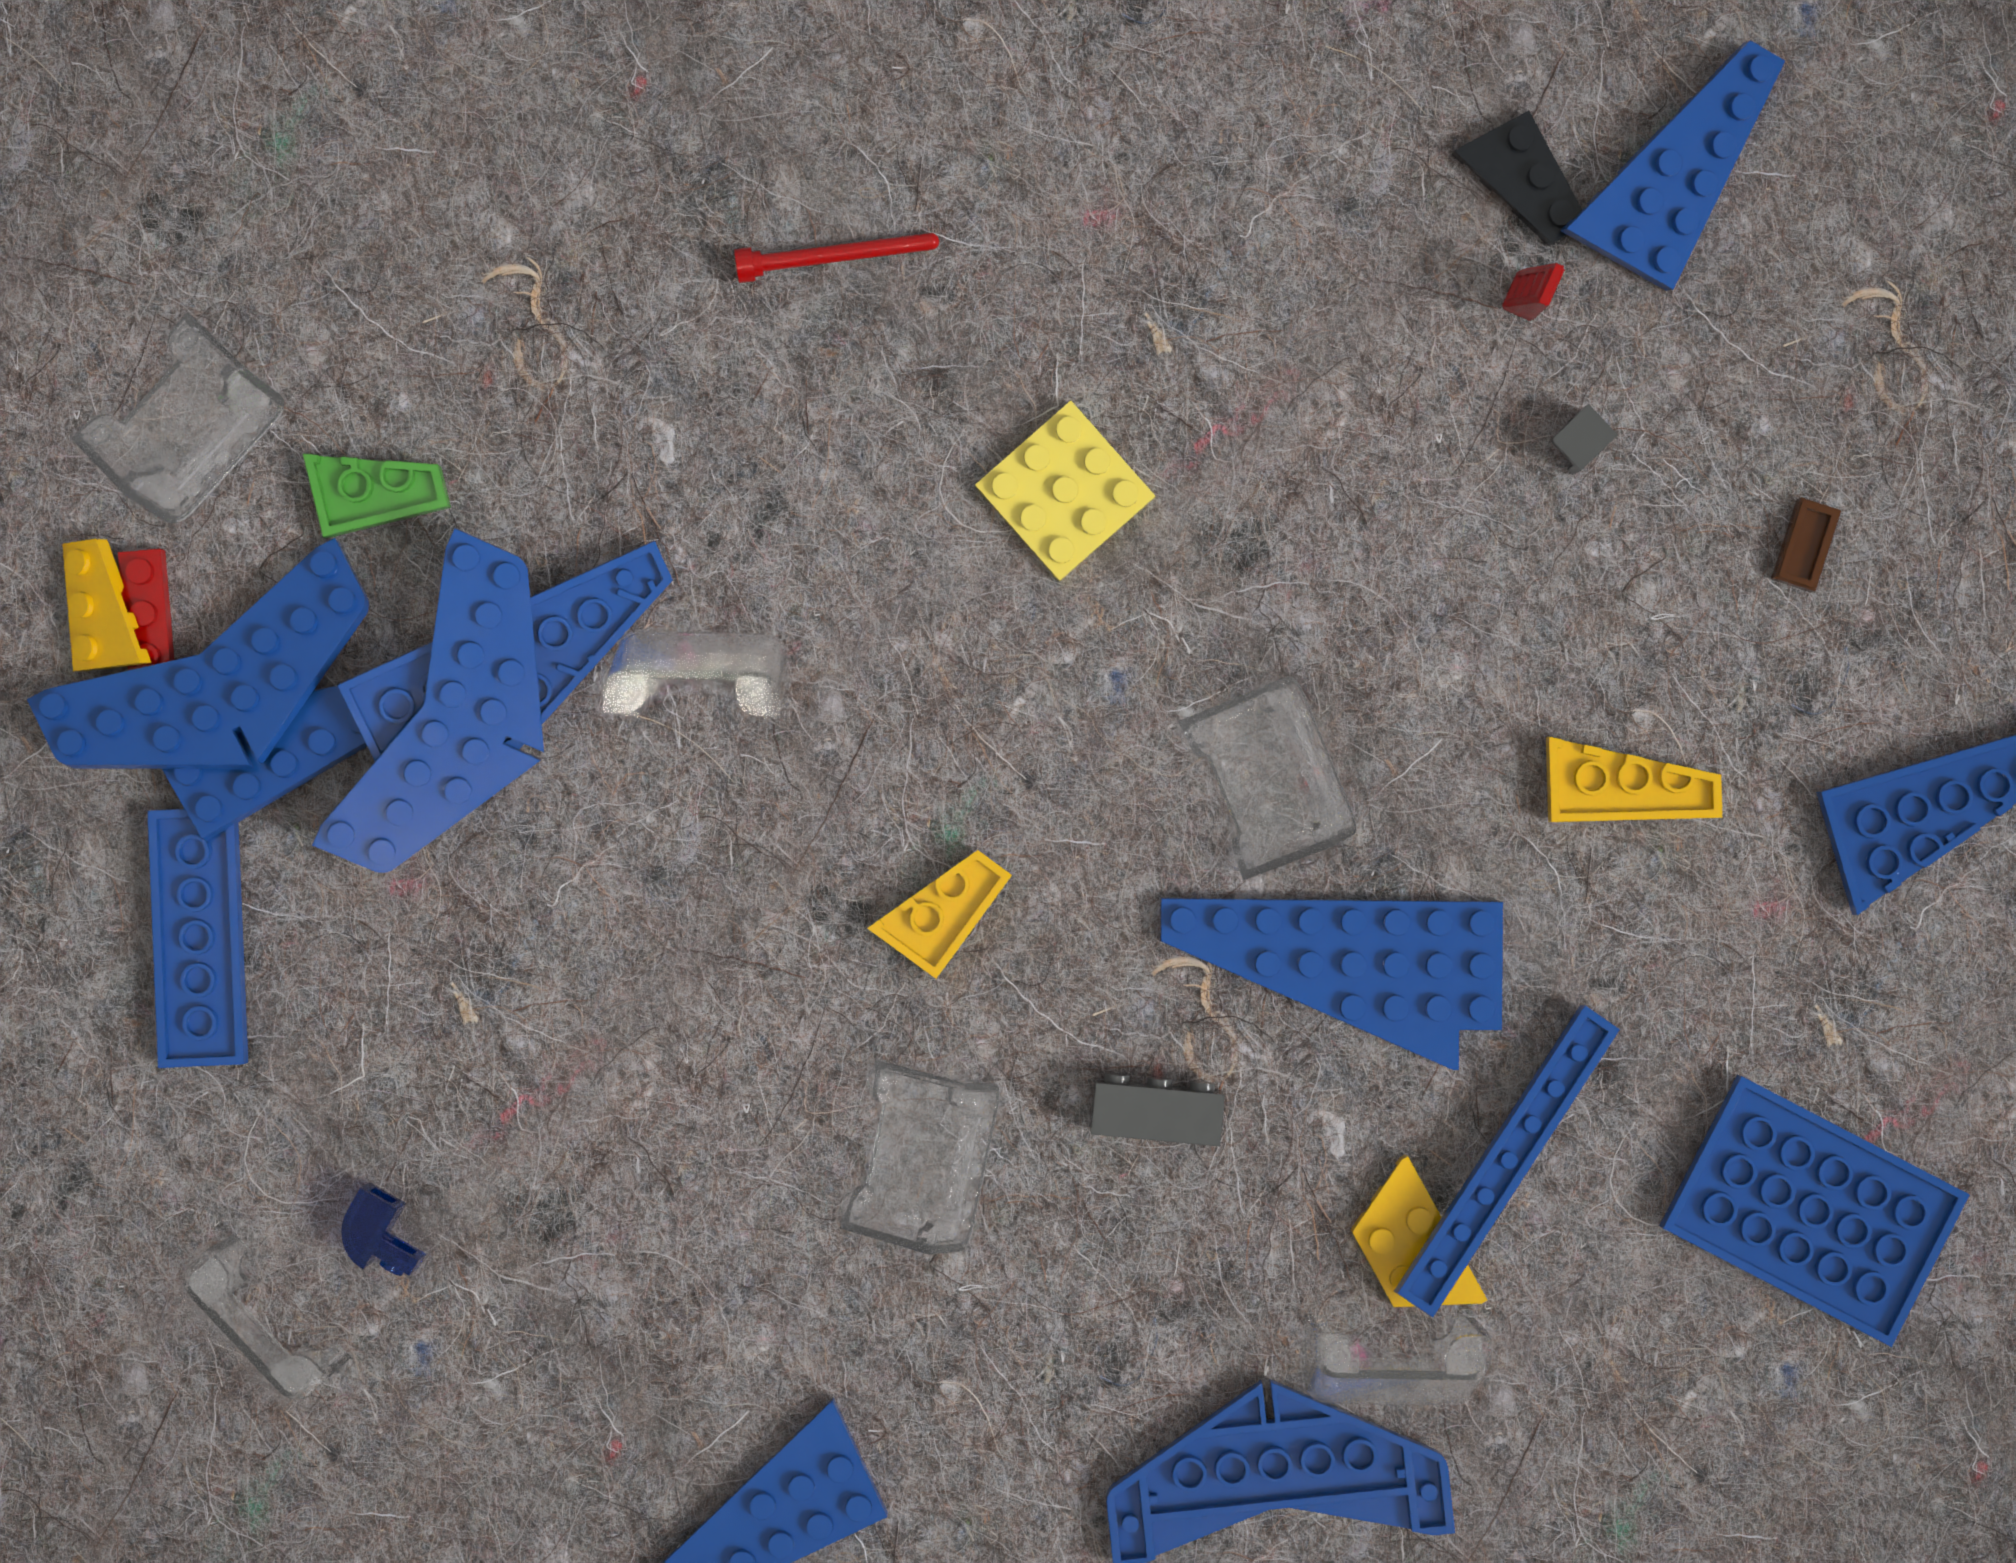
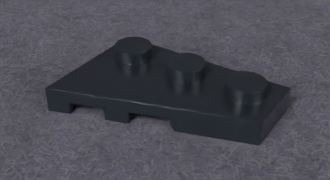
[1451,111,1582,246]

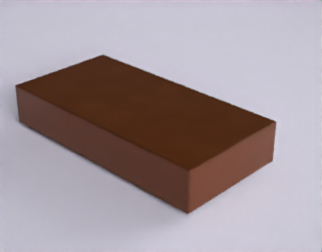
[1771,497,1841,592]

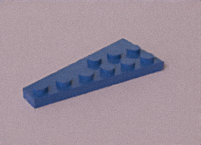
[661,1397,888,1563]

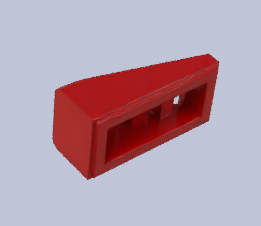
[1502,263,1565,321]

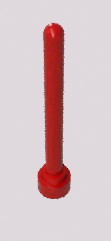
[734,233,940,283]

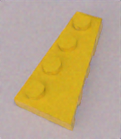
[1546,737,1723,822]

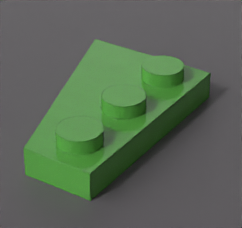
[303,454,451,538]

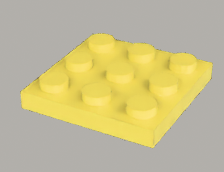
[975,401,1155,582]

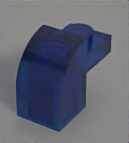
[341,1182,426,1276]

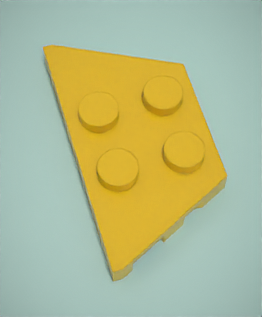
[1350,1154,1488,1307]

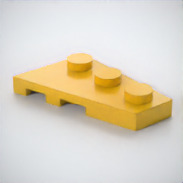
[62,539,151,671]
[867,850,1012,979]

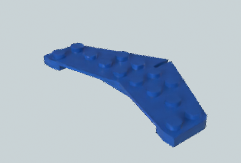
[312,528,544,873]
[27,538,369,769]
[1106,1379,1455,1563]

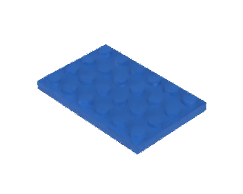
[1659,1075,1970,1347]

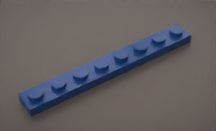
[1394,1005,1620,1317]

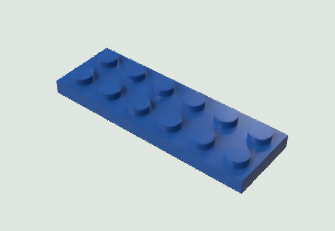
[147,809,248,1068]

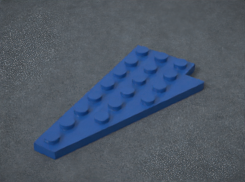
[337,540,673,761]
[1160,898,1503,1070]

